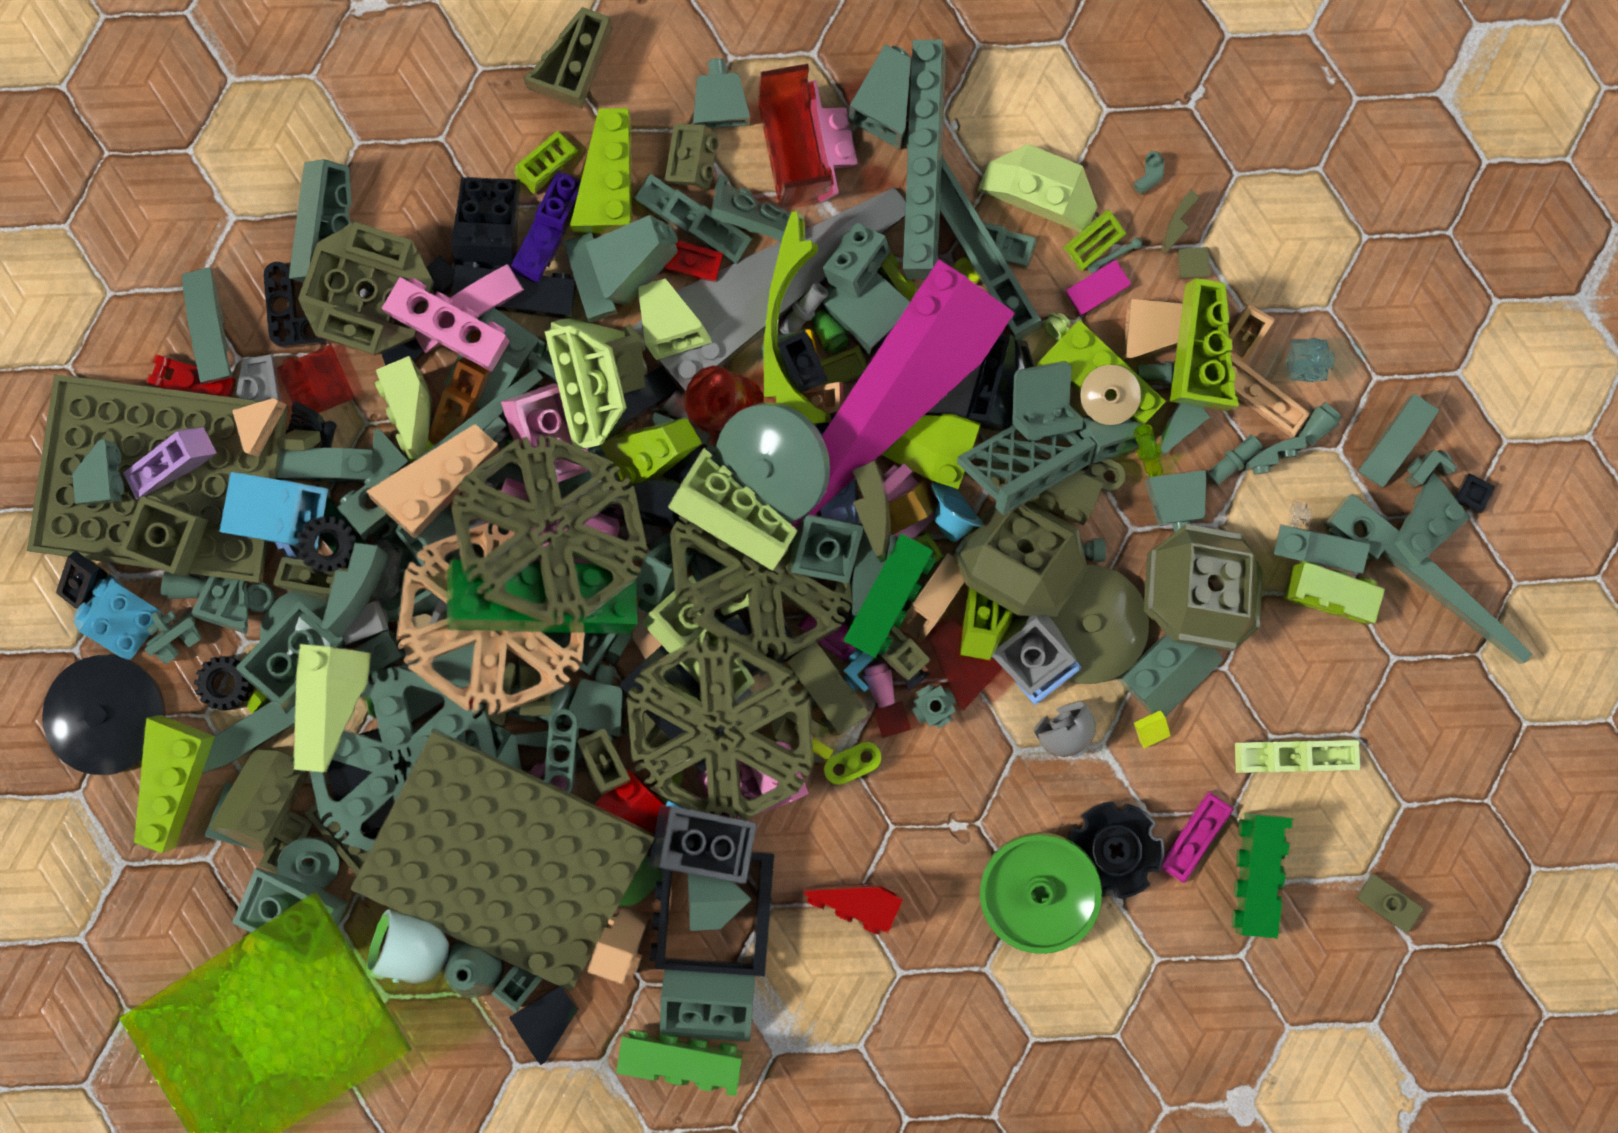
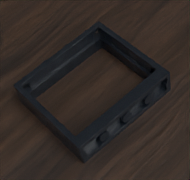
[650,851,774,976]

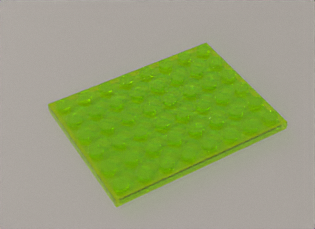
[119,892,413,1133]

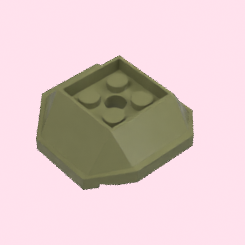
[298,222,434,356]
[953,501,1088,617]
[1144,524,1263,652]

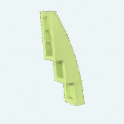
[1235,740,1360,773]

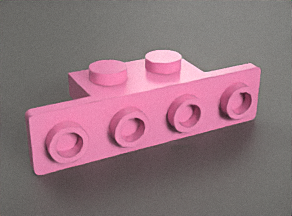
[797,81,858,202]

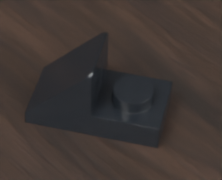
[777,329,828,393]
[56,551,108,609]

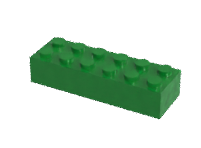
[447,560,638,634]

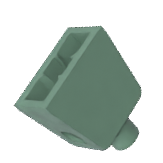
[693,58,750,129]
[1145,470,1206,532]
[636,538,694,613]
[563,664,625,737]

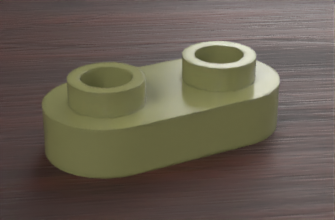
[1077,459,1126,492]

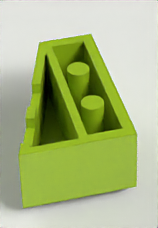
[1282,561,1385,625]
[960,587,1017,660]

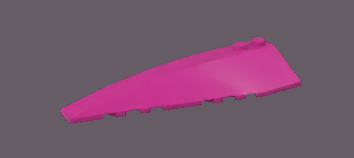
[793,260,1015,528]

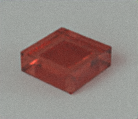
[874,701,911,738]

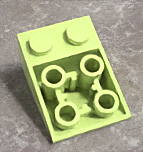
[375,356,433,460]

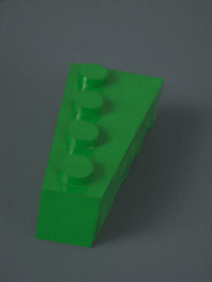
[843,533,936,658]
[1232,813,1293,939]

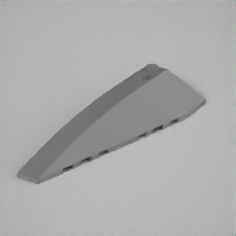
[633,187,906,396]

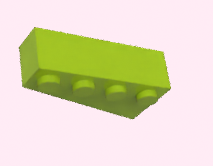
[570,108,632,234]
[1170,278,1239,411]

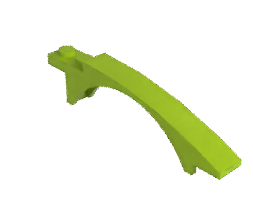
[763,211,831,425]

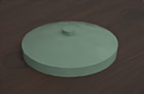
[715,402,830,523]

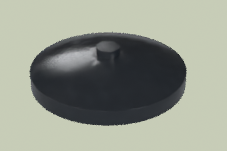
[42,655,166,775]

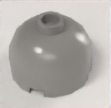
[1034,701,1096,758]

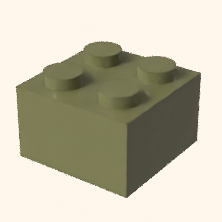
[119,496,209,576]

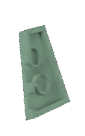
[711,174,791,242]
[1394,471,1470,567]

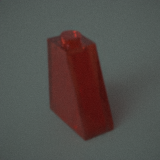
[929,617,1003,711]

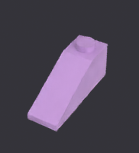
[123,427,217,499]

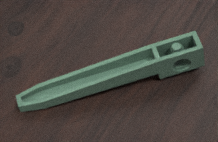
[904,133,1041,340]
[338,369,543,540]
[1324,494,1532,664]
[202,630,406,774]

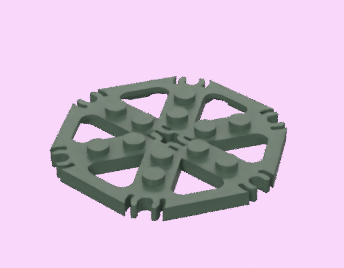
[310,667,497,851]

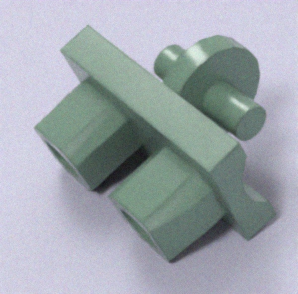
[144,611,202,664]

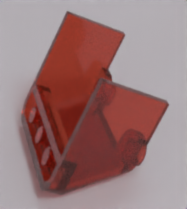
[757,63,834,208]

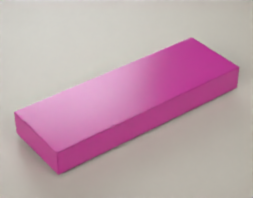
[1161,791,1234,883]

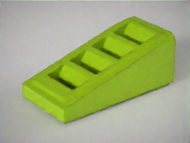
[514,130,578,194]

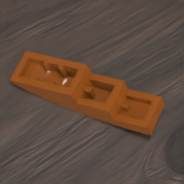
[428,330,491,444]

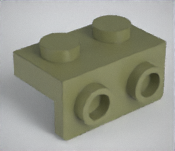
[605,325,647,394]

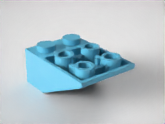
[219,472,328,549]

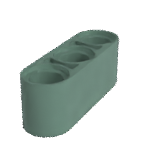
[544,709,580,793]

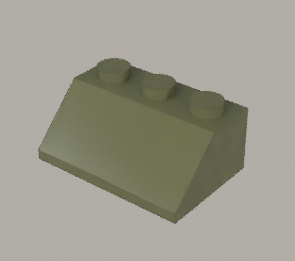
[210,749,308,853]

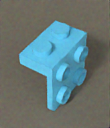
[73,574,163,660]

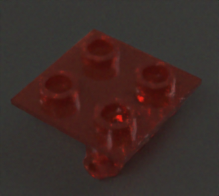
[277,344,355,413]

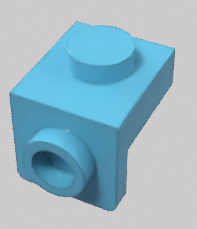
[843,649,874,692]

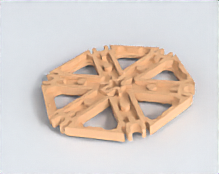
[396,522,585,715]

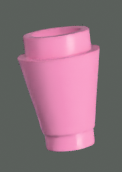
[863,661,895,708]

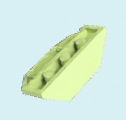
[977,144,1097,232]
[545,325,626,449]

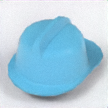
[931,481,984,542]

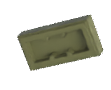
[1355,873,1424,934]

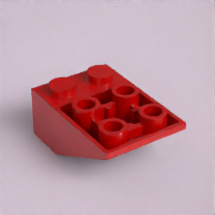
[804,883,903,935]

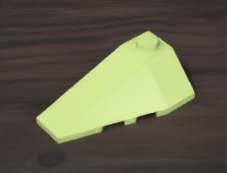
[294,644,371,773]

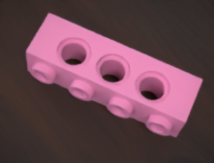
[382,277,510,372]

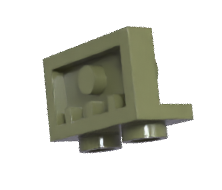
[664,124,719,190]

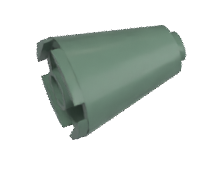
[443,940,503,998]

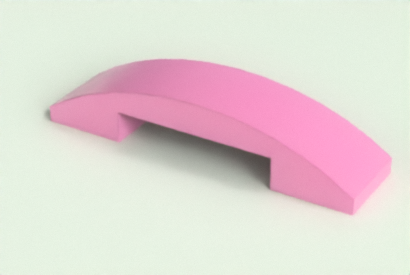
[415,264,524,353]

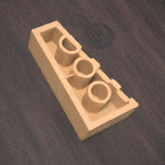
[367,424,499,539]

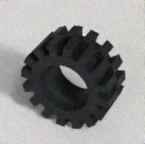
[296,517,356,572]
[194,656,254,710]

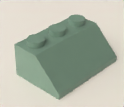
[1118,633,1223,717]
[660,970,755,1042]

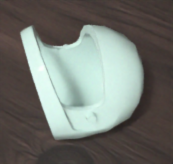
[367,909,449,984]

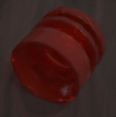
[684,365,764,434]

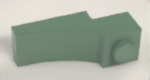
[1273,524,1370,573]

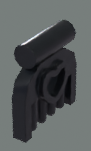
[286,401,337,448]

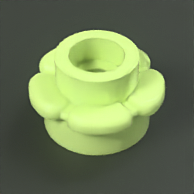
[1043,313,1071,340]

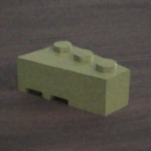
[523,7,613,109]
[787,642,869,735]

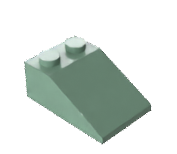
[443,308,540,409]
[236,601,344,714]
[232,868,348,964]

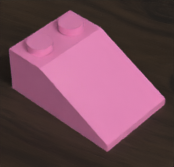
[501,383,589,482]

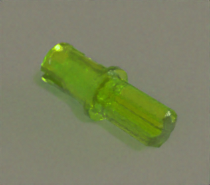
[1133,424,1163,477]

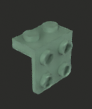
[1013,361,1083,440]

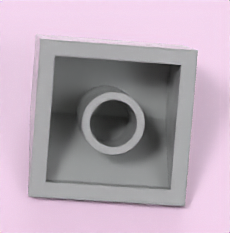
[992,614,1076,696]

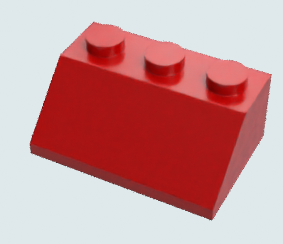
[594,770,666,847]

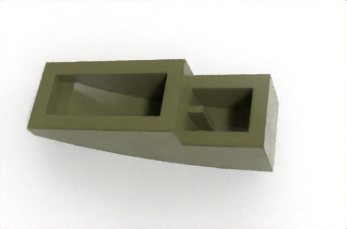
[853,461,891,563]

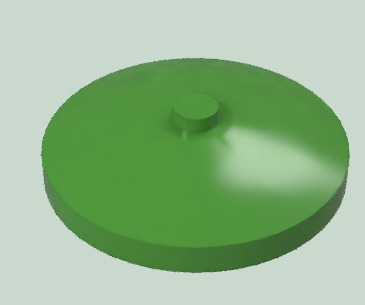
[980,832,1102,954]

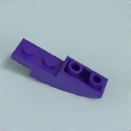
[511,171,581,283]

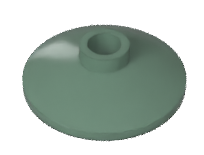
[277,837,339,889]

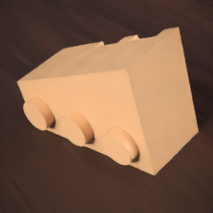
[587,906,650,984]

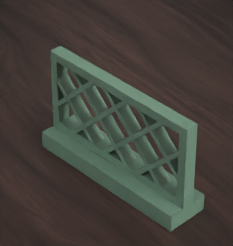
[957,425,1096,515]

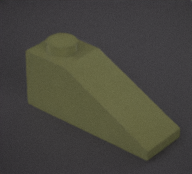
[273,557,373,604]

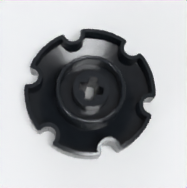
[1067,801,1164,899]

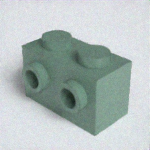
[823,222,891,298]

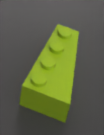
[1035,320,1166,424]
[134,715,215,853]

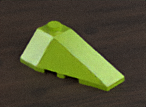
[881,413,981,489]

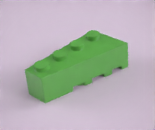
[616,1029,743,1096]

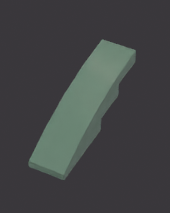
[633,174,752,264]
[182,267,232,385]

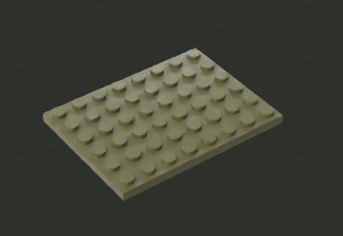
[27,374,289,583]
[350,728,655,992]

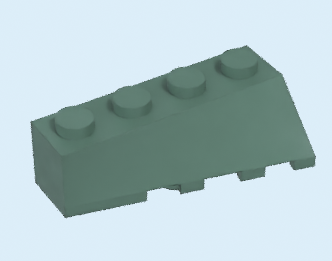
[289,159,352,282]

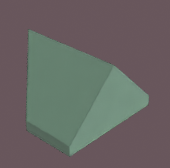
[688,874,752,931]

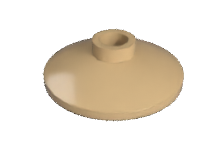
[1080,365,1141,425]

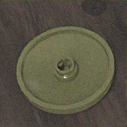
[1048,565,1149,684]

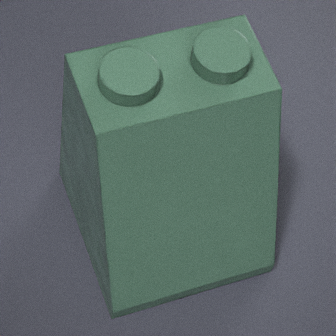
[849,44,911,150]
[585,215,678,306]
[821,272,910,358]

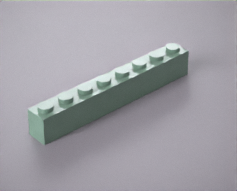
[903,39,946,279]

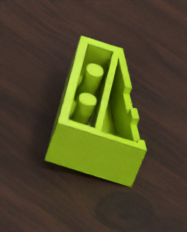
[600,417,702,486]

